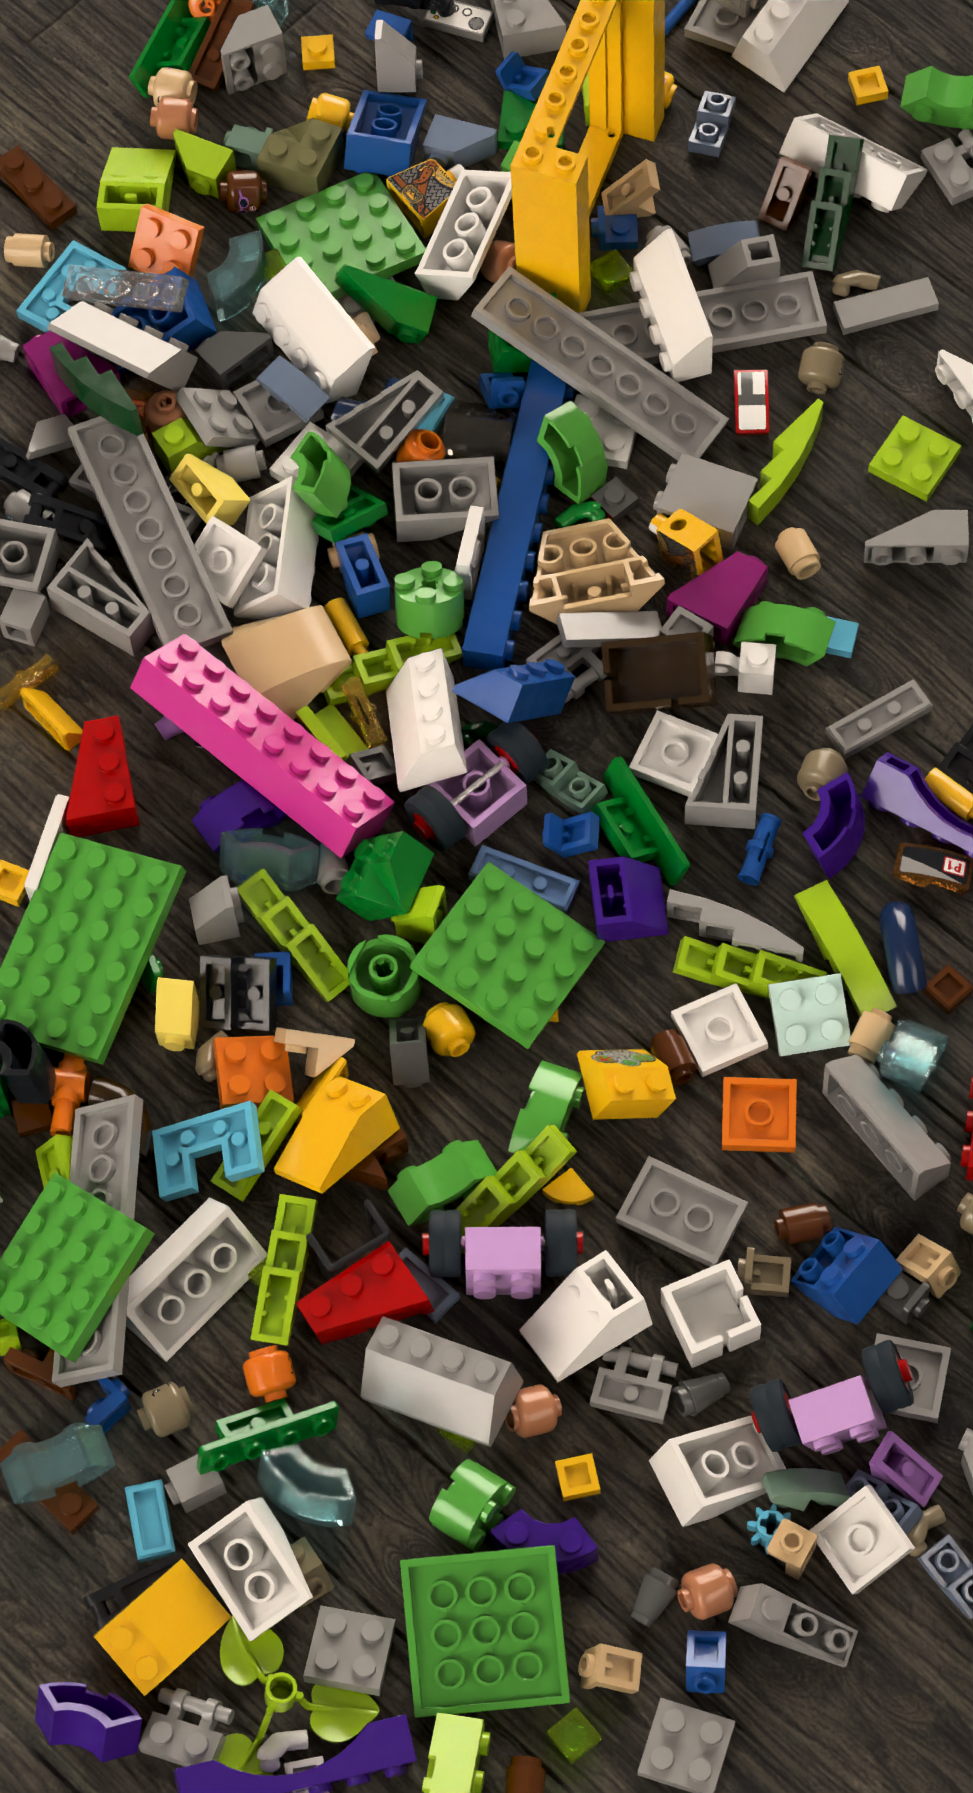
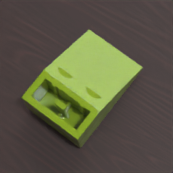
[96,147,176,232]

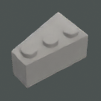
[490,0,566,60]
[325,370,444,474]
[47,538,154,657]
[684,714,763,829]

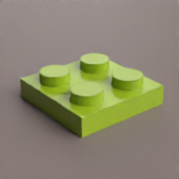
[868,415,962,502]

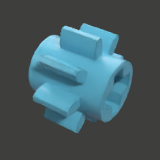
[747,1503,791,1555]

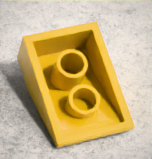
[274,1076,400,1194]
[93,1558,231,1696]

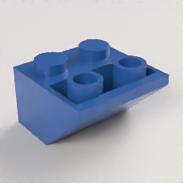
[790,1227,903,1325]

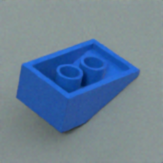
[344,90,427,178]
[112,267,217,374]

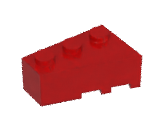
[65,715,140,837]
[295,1241,435,1345]

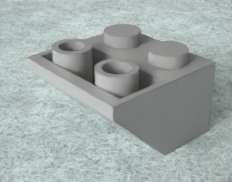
[220,5,288,95]

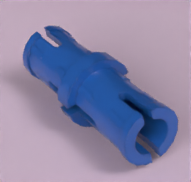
[737,813,782,886]

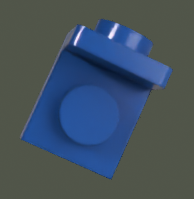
[591,206,638,251]
[84,1377,132,1439]
[686,1630,726,1694]

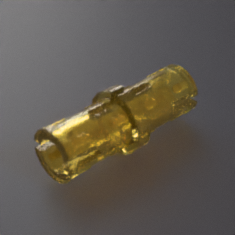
[0,653,60,712]
[340,677,388,749]

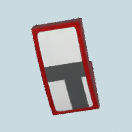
[734,370,769,436]

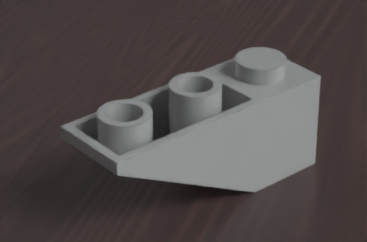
[864,510,969,565]
[728,1583,858,1667]

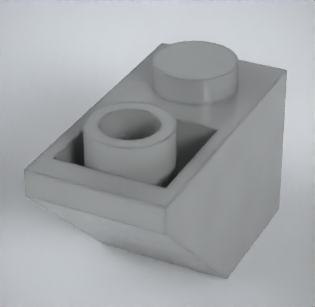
[708,234,781,288]
[189,875,245,945]

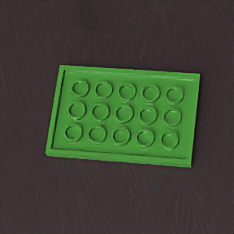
[0,832,186,1065]

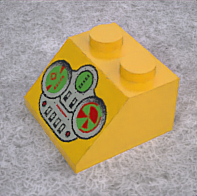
[577,1049,676,1120]

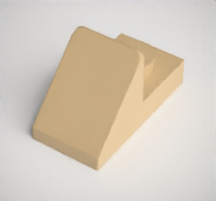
[601,159,660,218]
[274,1027,355,1077]

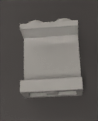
[653,453,758,550]

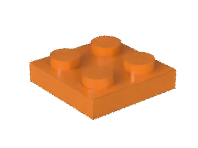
[128,203,205,279]
[213,1036,294,1110]
[722,1077,797,1153]

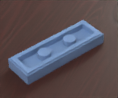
[468,845,580,915]

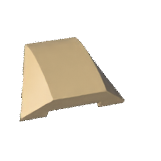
[529,518,665,624]
[221,605,353,720]

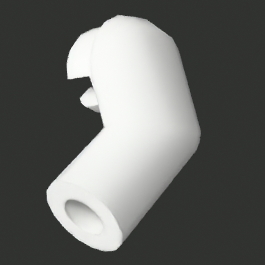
[257,1729,308,1772]

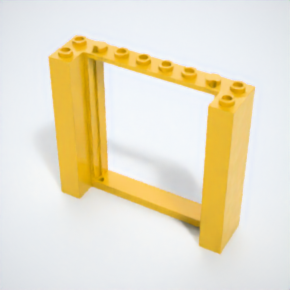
[510,0,665,313]

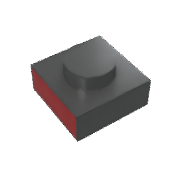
[591,477,638,524]

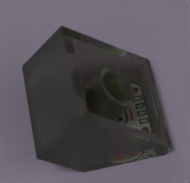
[443,400,520,465]

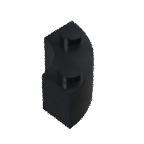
[0,1019,56,1104]

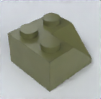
[257,118,345,197]

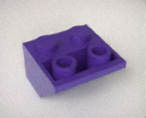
[588,857,669,942]

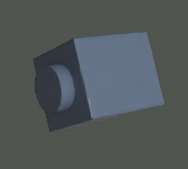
[423,114,498,170]

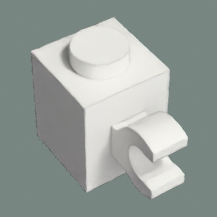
[715,642,776,695]

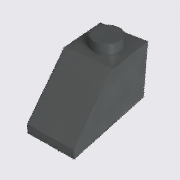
[195,331,274,390]
[389,1015,430,1088]

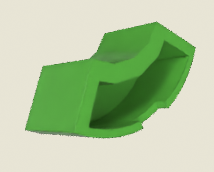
[900,66,973,130]
[537,401,608,504]
[290,431,351,518]
[733,601,836,667]
[508,1060,586,1153]
[388,1140,497,1227]

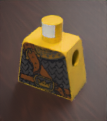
[386,159,465,239]
[649,509,723,581]

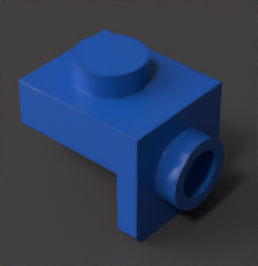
[495,51,550,101]
[478,373,525,409]
[542,812,600,858]

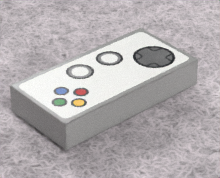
[423,0,494,42]

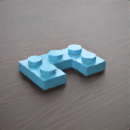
[16,240,128,343]
[152,1101,265,1202]

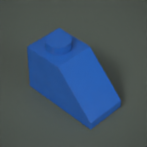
[335,533,390,619]

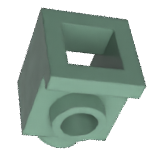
[223,124,274,172]

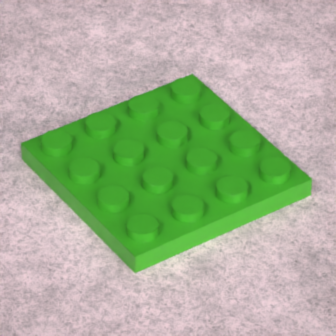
[256,172,426,300]
[409,861,605,1049]
[0,1172,155,1363]
[400,1545,571,1718]

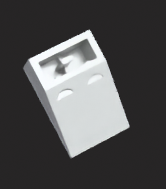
[519,1250,652,1383]

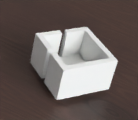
[661,1259,761,1368]

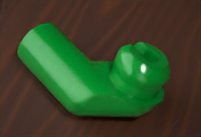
[553,501,606,529]

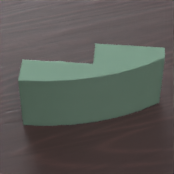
[533,749,608,814]
[761,1468,851,1511]

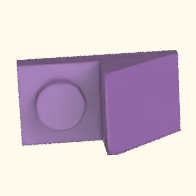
[869,1431,943,1507]

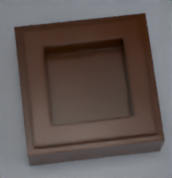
[922,964,973,1015]
[11,1100,53,1138]

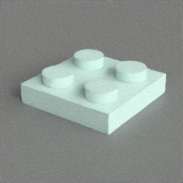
[768,973,851,1056]

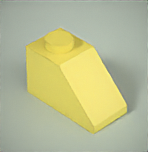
[169,454,251,525]
[155,977,200,1051]

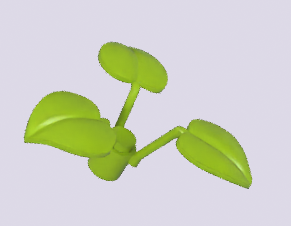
[217,1616,380,1776]

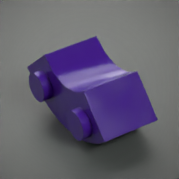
[803,772,865,879]
[191,780,287,852]
[490,1509,598,1574]
[35,1682,142,1762]

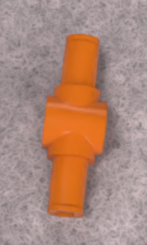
[50,1053,90,1137]

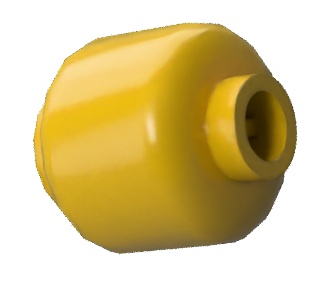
[306,93,354,132]
[423,1002,476,1057]

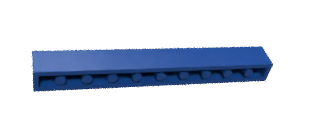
[462,360,576,671]

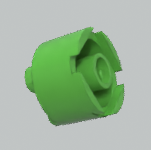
[394,561,465,639]
[347,934,422,1018]
[429,1459,516,1552]

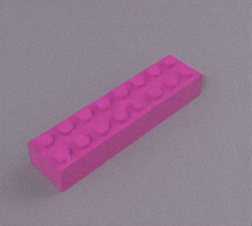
[130,634,395,858]

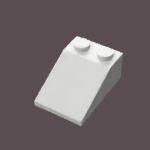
[649,1416,786,1527]
[188,1497,313,1641]

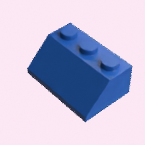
[452,659,575,723]

